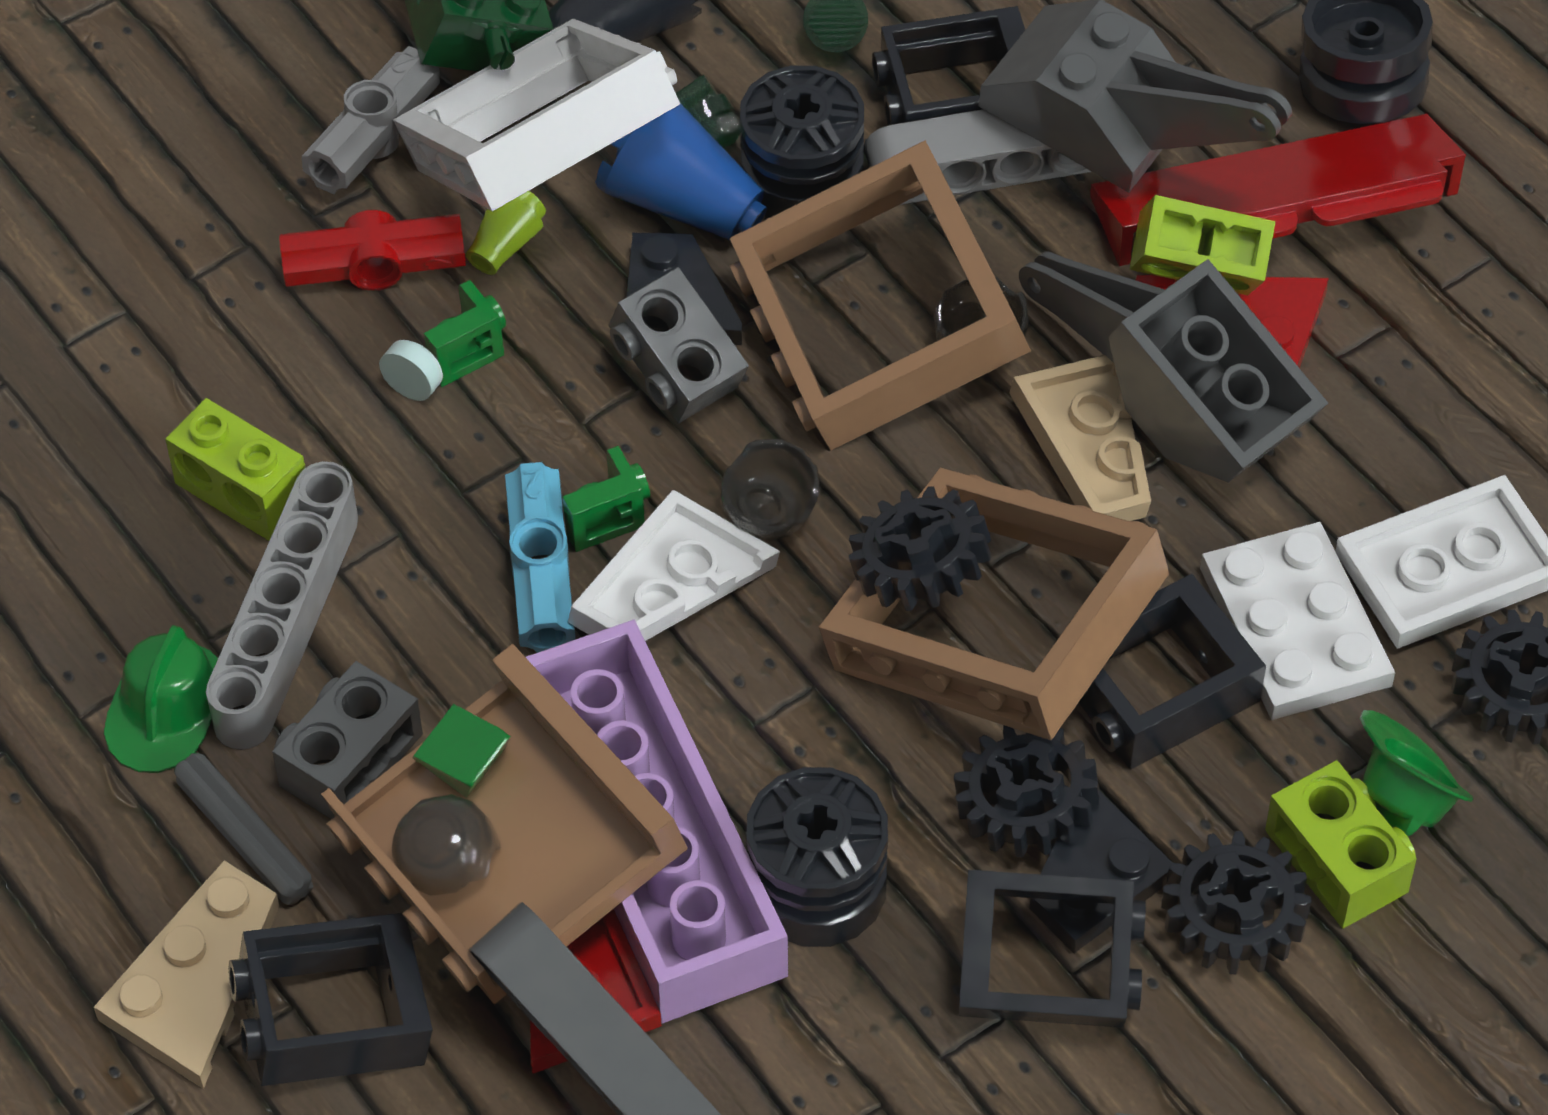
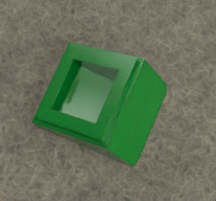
[412,704,511,798]

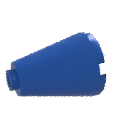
[595,103,768,241]

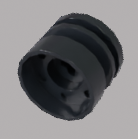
[740,65,864,218]
[746,767,888,947]

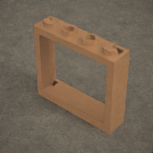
[730,140,1031,450]
[819,467,1169,740]

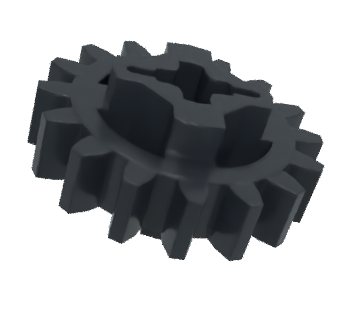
[848,486,992,611]
[1451,609,1548,744]
[954,725,1100,858]
[1161,831,1311,975]

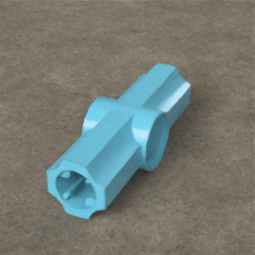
[505,462,575,653]

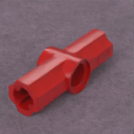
[279,210,466,290]

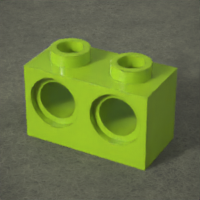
[1129,195,1276,295]
[165,398,305,541]
[1265,760,1417,929]

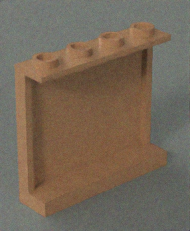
[321,644,688,1004]

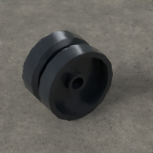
[1299,0,1433,124]

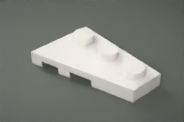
[568,490,780,641]

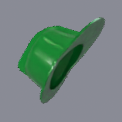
[104,625,218,773]
[1360,710,1473,837]

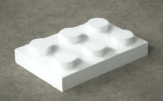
[1335,475,1548,649]
[1200,522,1395,720]

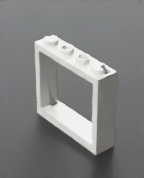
[393,19,680,211]

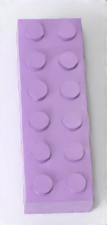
[526,619,788,1024]

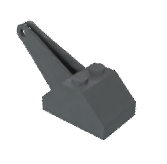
[978,0,1292,193]
[1019,252,1328,483]

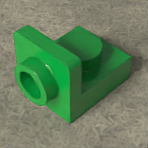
[424,280,506,387]
[562,446,650,552]

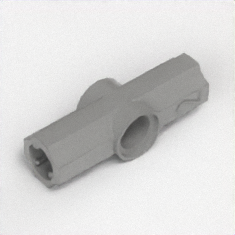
[302,46,440,194]

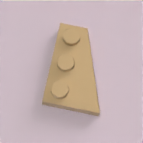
[1009,355,1151,521]
[94,860,279,1089]

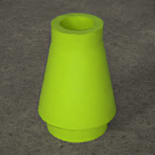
[466,191,546,275]

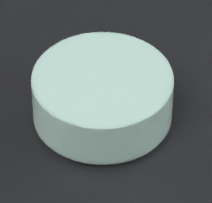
[379,340,443,401]

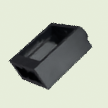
[872,6,1025,126]
[1078,574,1266,770]
[959,870,1146,1028]
[228,913,433,1086]

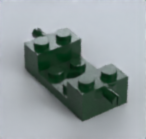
[405,0,553,72]

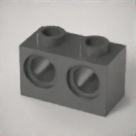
[609,267,749,424]
[272,661,423,819]

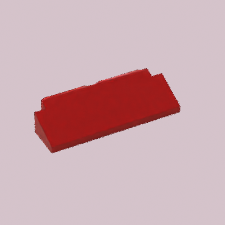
[1090,114,1466,266]

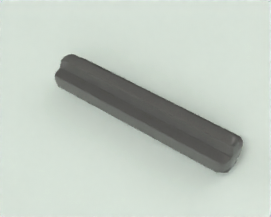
[174,753,313,905]

